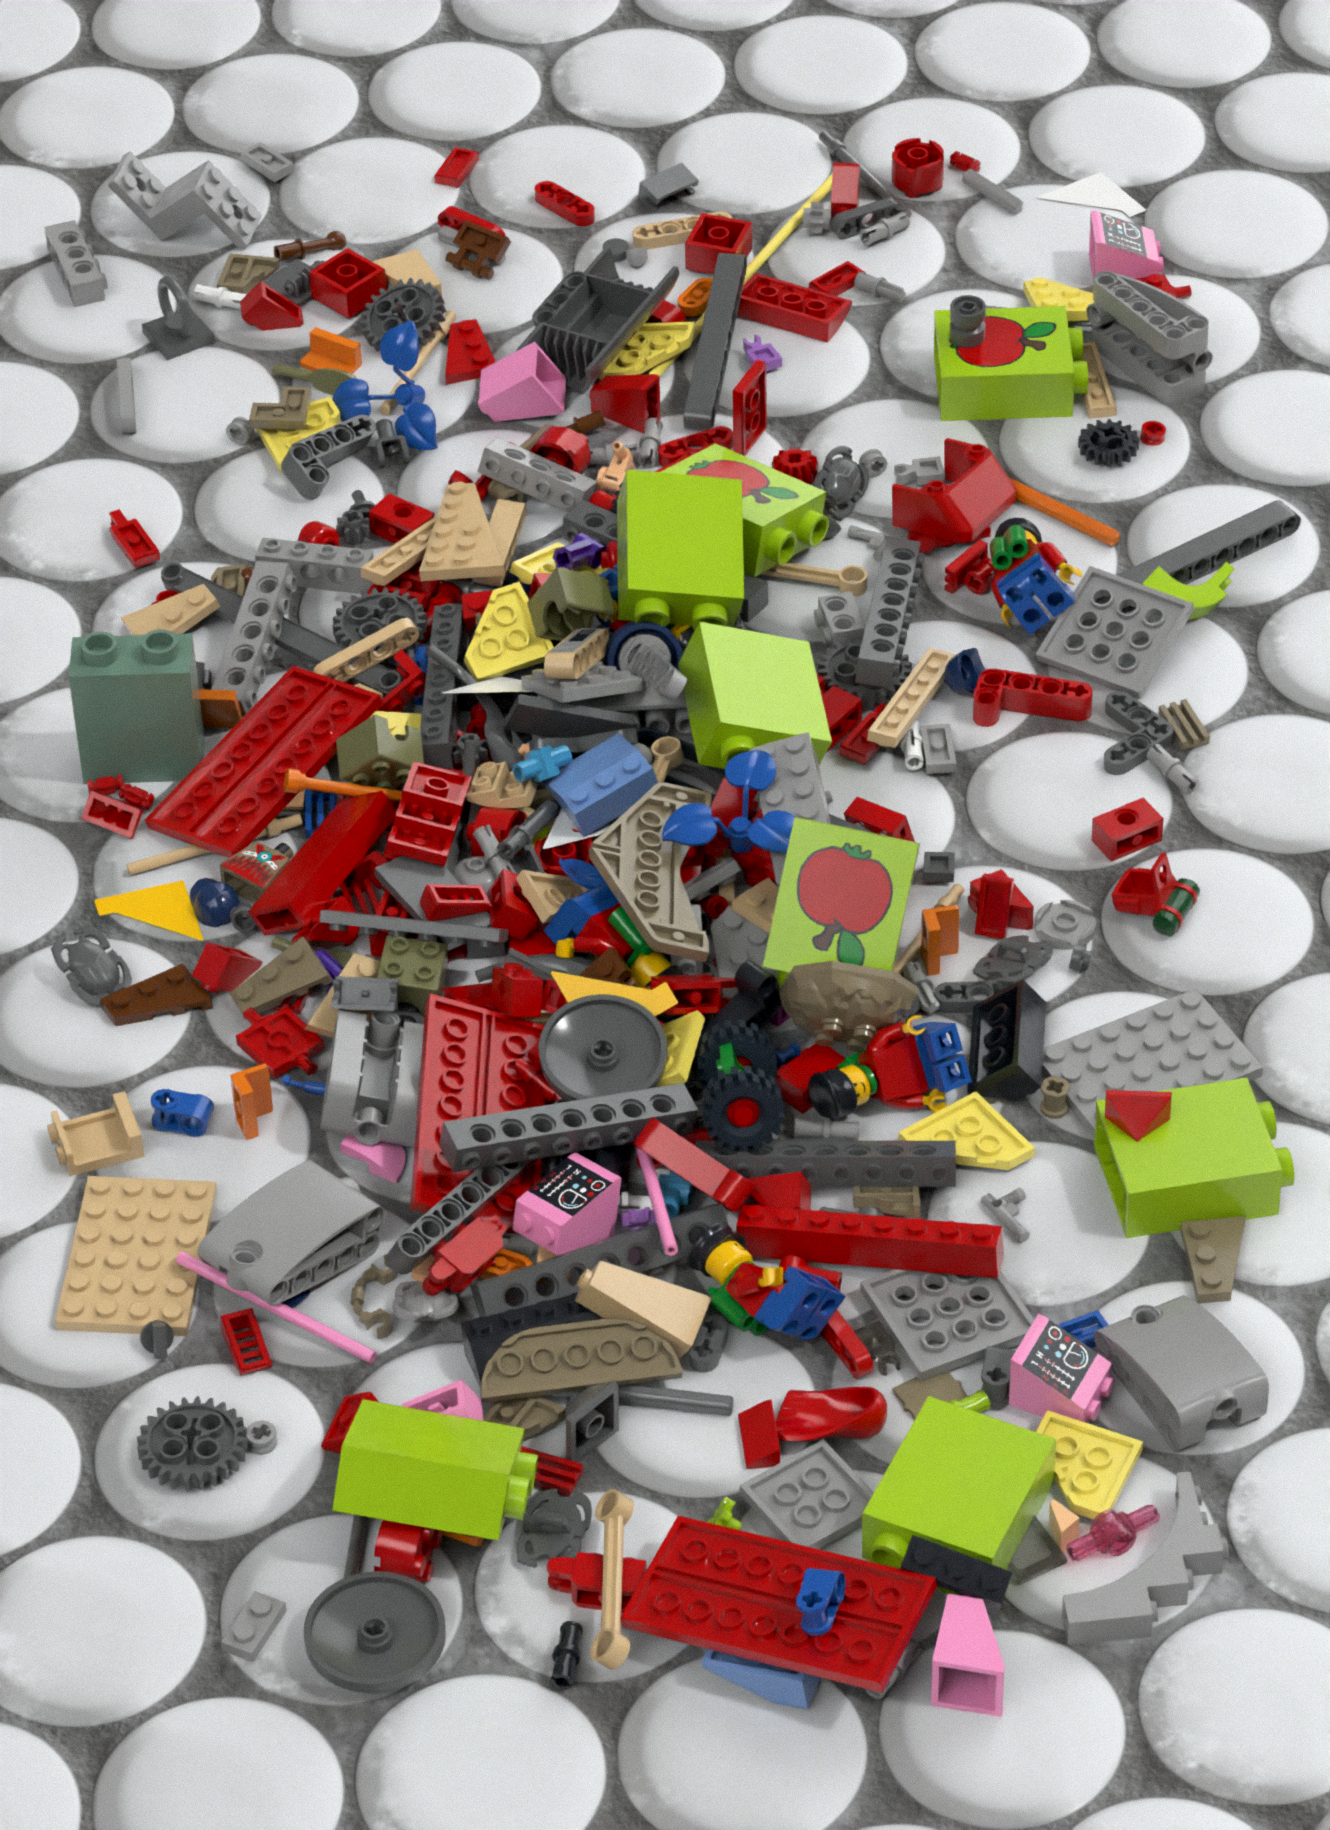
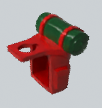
[1111,853,1200,937]

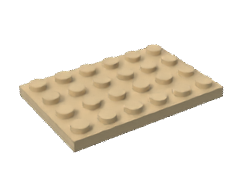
[55,1176,217,1336]

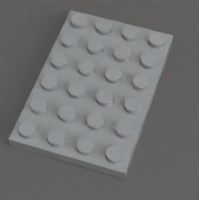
[1042,989,1263,1137]

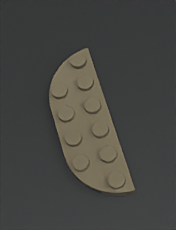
[481,1318,683,1403]

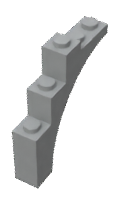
[1062,1471,1229,1645]

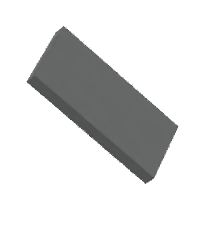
[504,694,635,738]
[374,856,492,951]

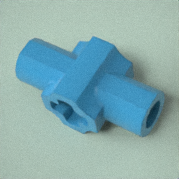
[512,745,572,783]
[658,1171,694,1218]

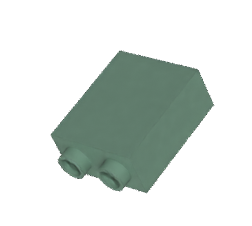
[69,630,205,784]

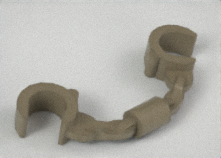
[350,1255,398,1339]

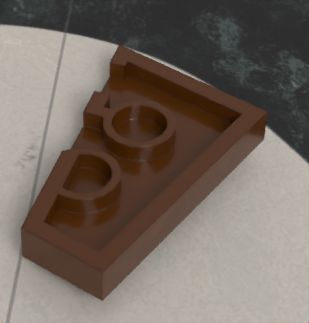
[100,963,213,1026]

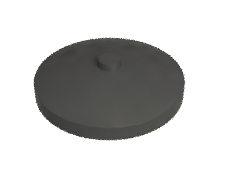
[539,994,667,1102]
[304,1571,446,1693]

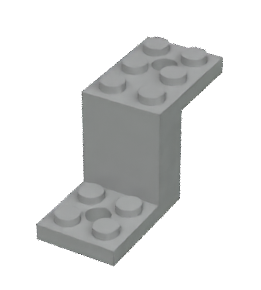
[108,151,262,250]

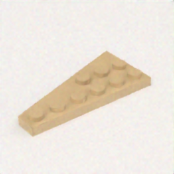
[419,482,505,581]

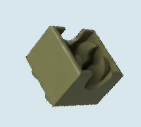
[527,567,615,642]
[336,715,424,790]
[375,935,448,1017]

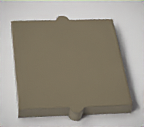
[892,1371,968,1419]

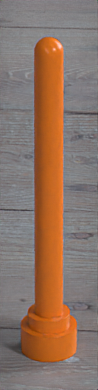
[284,768,403,803]

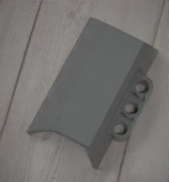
[516,247,680,393]

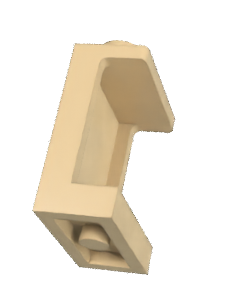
[47,1091,145,1176]

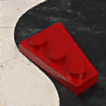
[445,319,496,385]

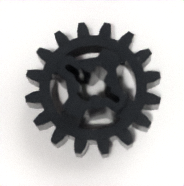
[1078,419,1139,467]

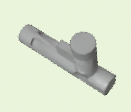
[848,525,896,562]
[981,1187,1030,1242]

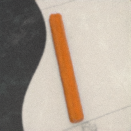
[1010,478,1120,546]

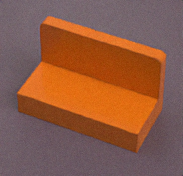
[300,327,362,374]
[921,905,959,976]
[230,1064,273,1140]

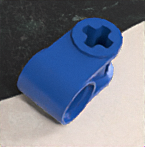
[150,1089,214,1137]
[796,1568,846,1636]

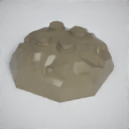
[780,961,918,1052]

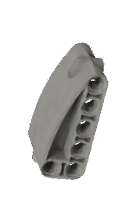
[1086,271,1213,405]
[319,1009,424,1148]
[198,1160,385,1306]
[1094,1295,1269,1452]

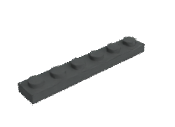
[319,910,508,947]

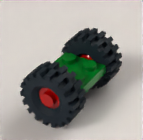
[696,1020,784,1152]

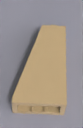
[575,1261,711,1360]

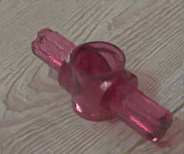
[1066,1505,1160,1561]

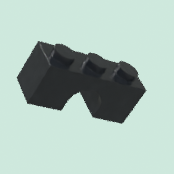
[900,1535,1013,1617]

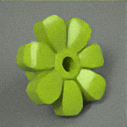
[707,1497,742,1530]

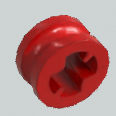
[1140,421,1166,446]

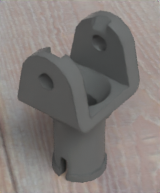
[375,418,410,467]

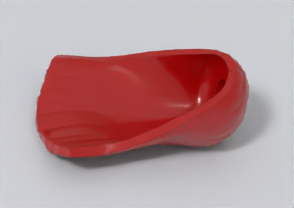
[776,1387,888,1442]

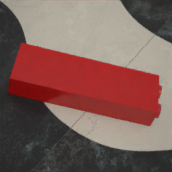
[248,790,397,936]

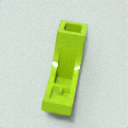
[1142,561,1235,620]

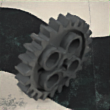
[360,278,447,352]
[332,587,427,661]
[818,637,912,708]
[137,1396,248,1491]

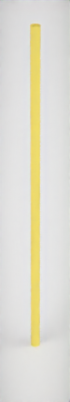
[649,173,833,378]

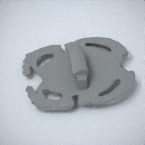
[392,1281,459,1322]

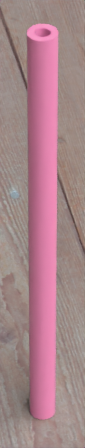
[635,1146,678,1256]
[176,1251,377,1364]

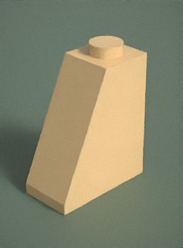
[372,249,442,302]

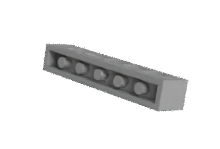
[211,561,297,717]

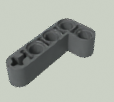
[281,414,376,500]

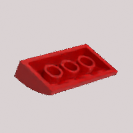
[737,273,852,343]

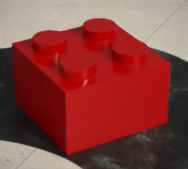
[685,213,753,274]
[309,248,386,319]

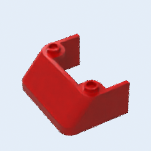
[892,438,1016,543]

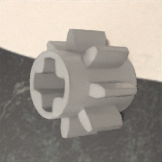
[803,202,830,235]

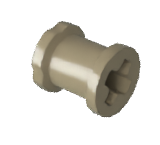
[487,479,523,502]
[1040,1076,1070,1119]

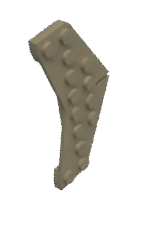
[589,782,712,962]

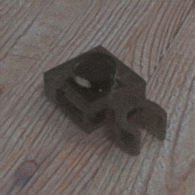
[854,1320,900,1376]

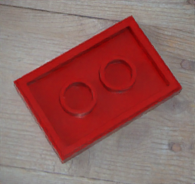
[732,359,767,456]

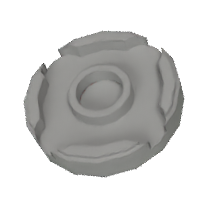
[1035,900,1097,950]

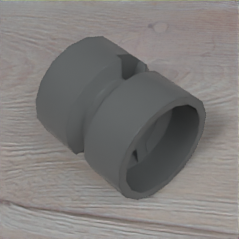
[949,295,986,348]

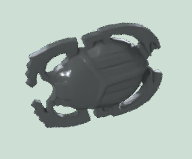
[813,446,869,521]
[50,925,132,1008]
[973,935,1053,985]
[517,1489,592,1568]

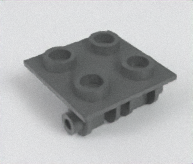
[262,259,325,305]

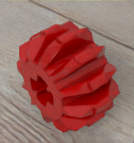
[772,447,818,485]

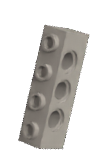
[44,220,108,307]
[477,437,597,512]
[255,537,373,594]

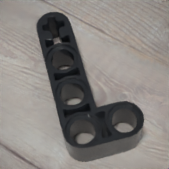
[690,960,782,1071]

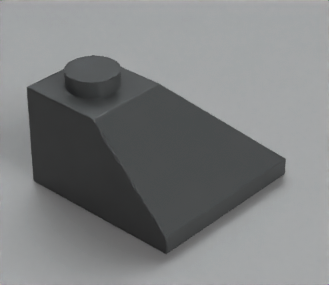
[566,1381,619,1463]

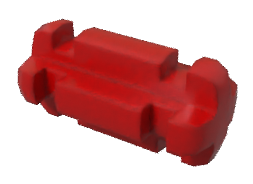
[950,151,981,172]
[87,774,124,795]
[118,783,155,809]

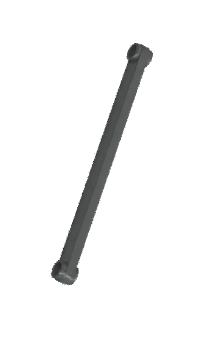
[161,563,404,698]

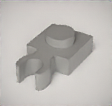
[894,456,945,485]

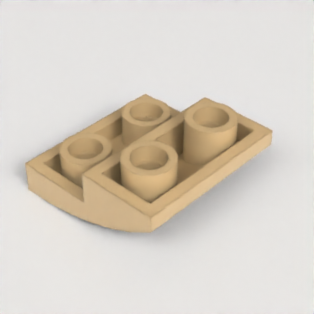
[466,762,539,808]

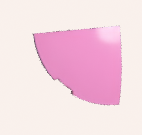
[340,1135,406,1184]

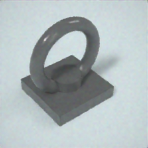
[142,276,215,360]

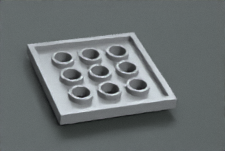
[1036,566,1194,699]
[860,1269,1035,1381]

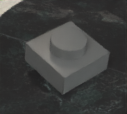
[923,852,955,882]

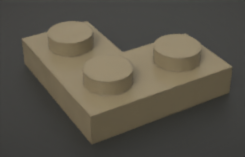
[249,386,312,430]

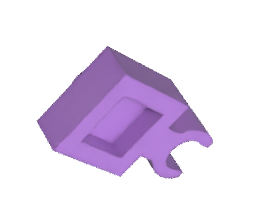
[743,335,782,372]
[620,1207,656,1232]

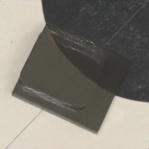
[1008,1515,1067,1585]

